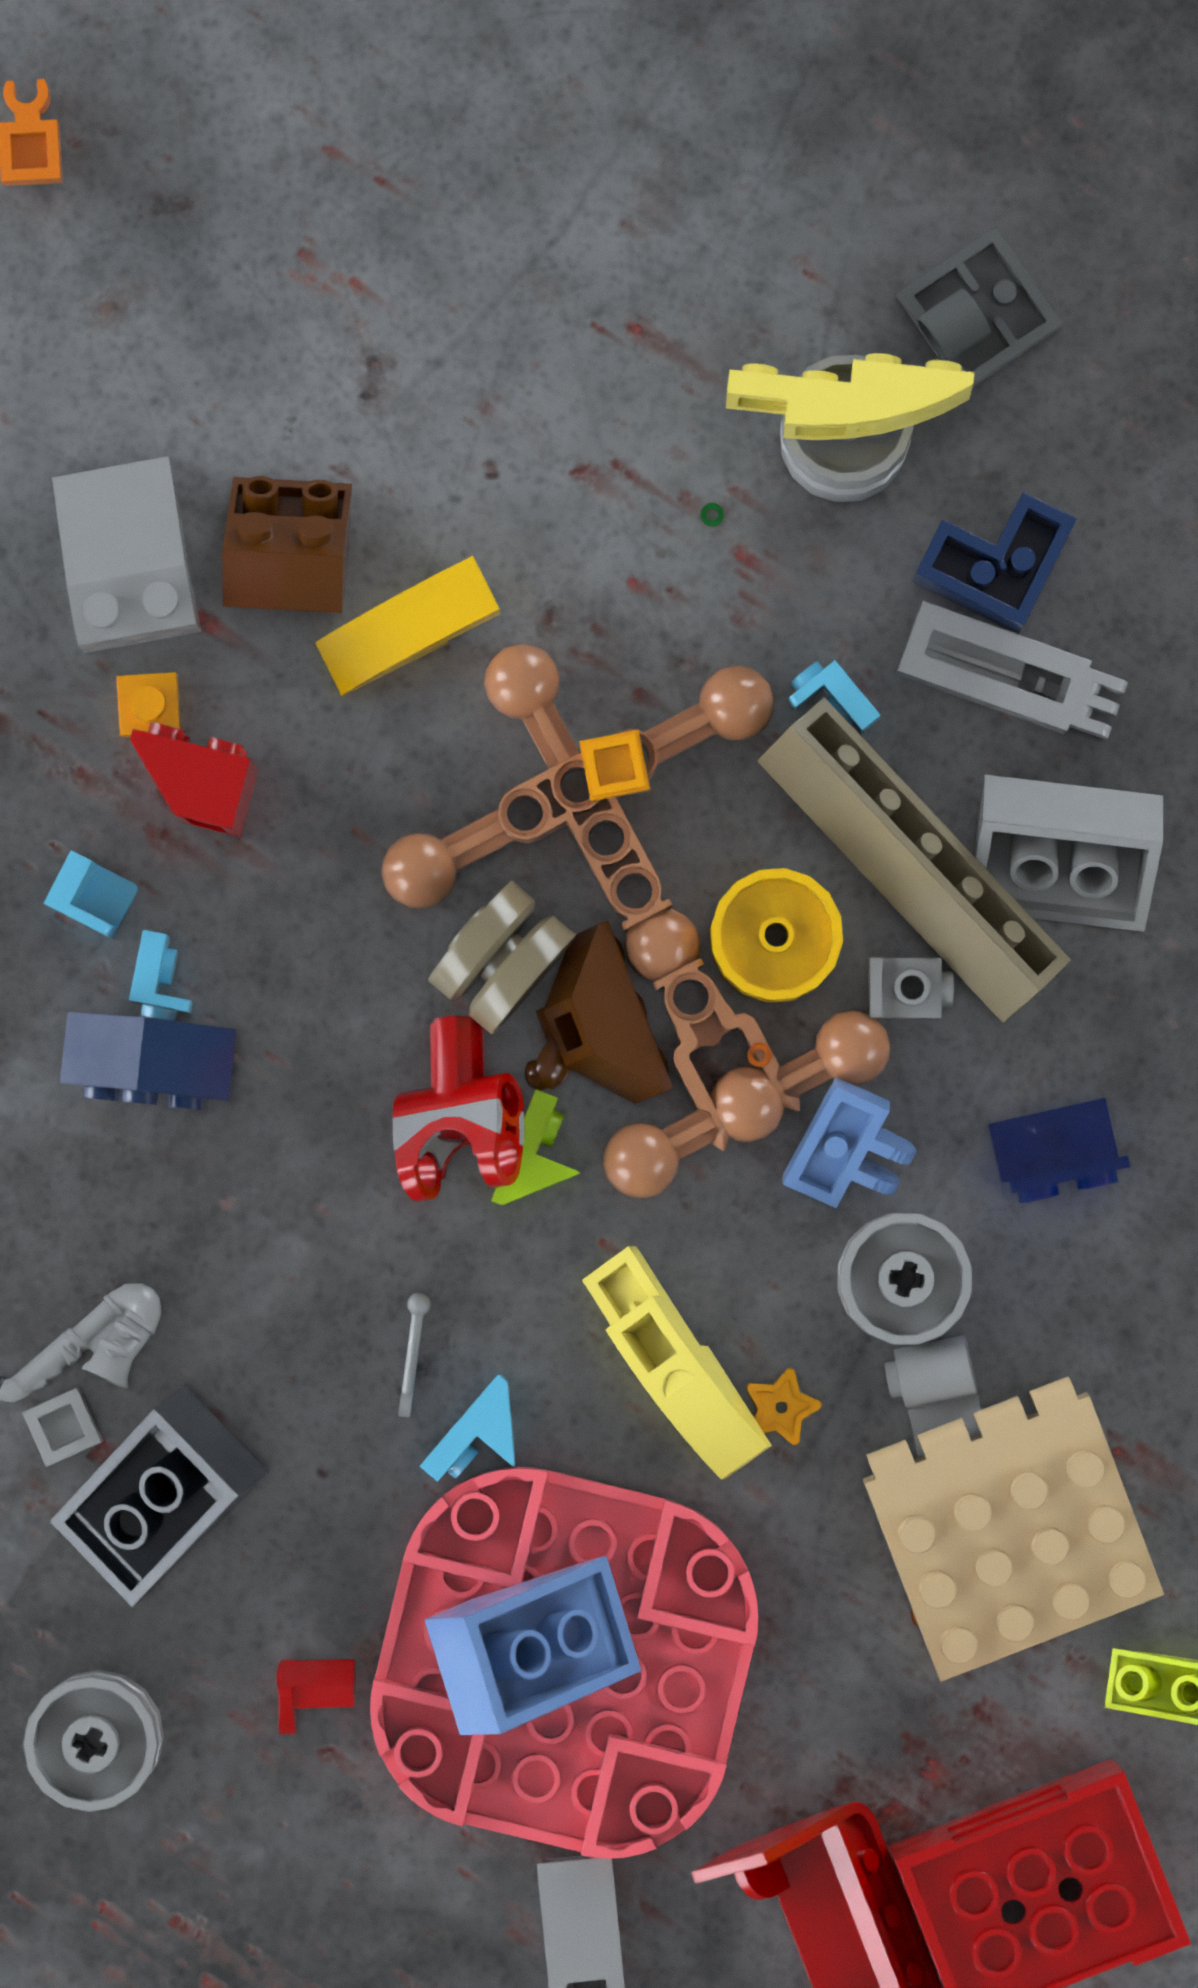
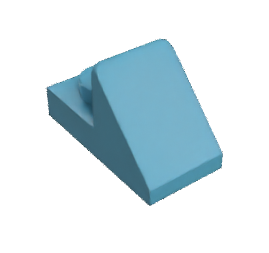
[420,1372,516,1482]

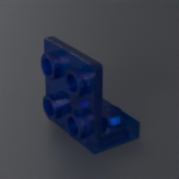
[987,1098,1131,1203]

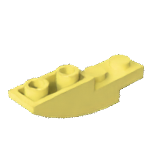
[726,353,975,440]
[582,1246,772,1480]

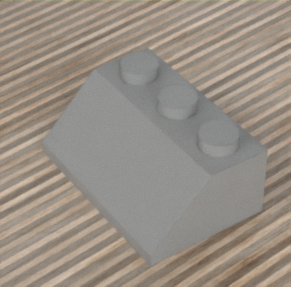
[973,775,1163,932]

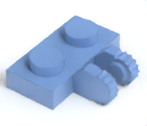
[783,1077,917,1208]

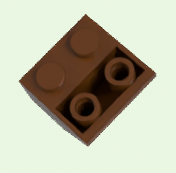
[222,476,352,613]

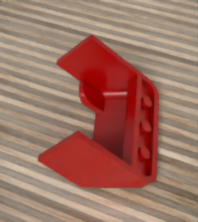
[691,1802,941,1988]

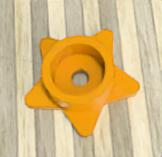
[746,1367,822,1446]

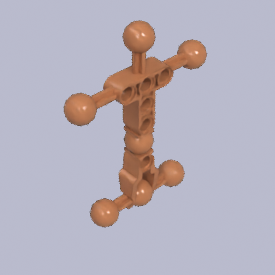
[381,643,891,1199]

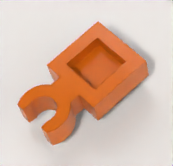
[0,79,63,186]

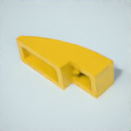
[315,556,501,696]

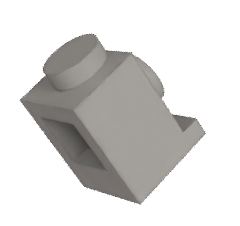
[867,957,954,1020]

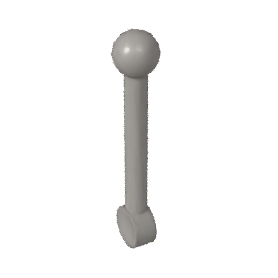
[398,1292,431,1418]

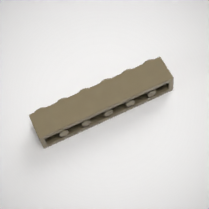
[757,697,1071,1023]

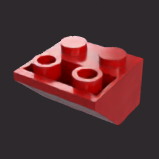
[130,722,258,838]

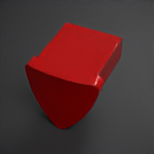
[276,1659,356,1735]

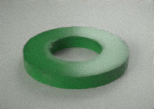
[700,503,724,527]

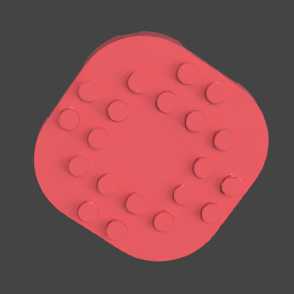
[370,1466,758,1859]

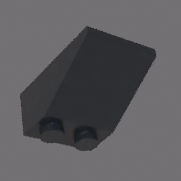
[50,1386,268,1607]

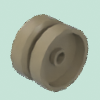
[428,881,576,1035]

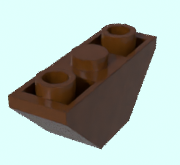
[544,920,673,1104]

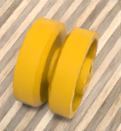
[709,868,843,1003]

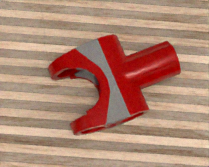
[393,1015,524,1202]

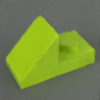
[491,1089,581,1206]

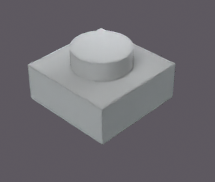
[22,1387,104,1467]

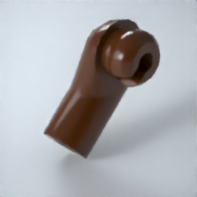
[524,1007,571,1091]

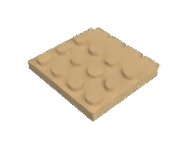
[862,1376,1165,1682]

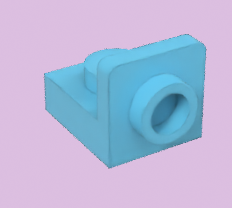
[788,660,881,735]
[129,930,193,1021]

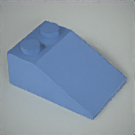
[424,1556,642,1735]

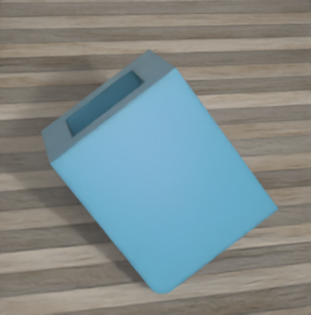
[43,850,138,939]

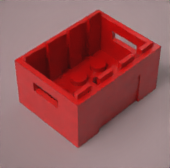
[888,1758,1191,1988]

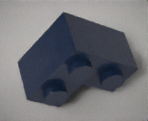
[911,492,1077,634]
[60,1012,236,1110]

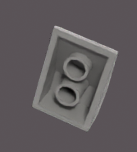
[52,456,202,653]

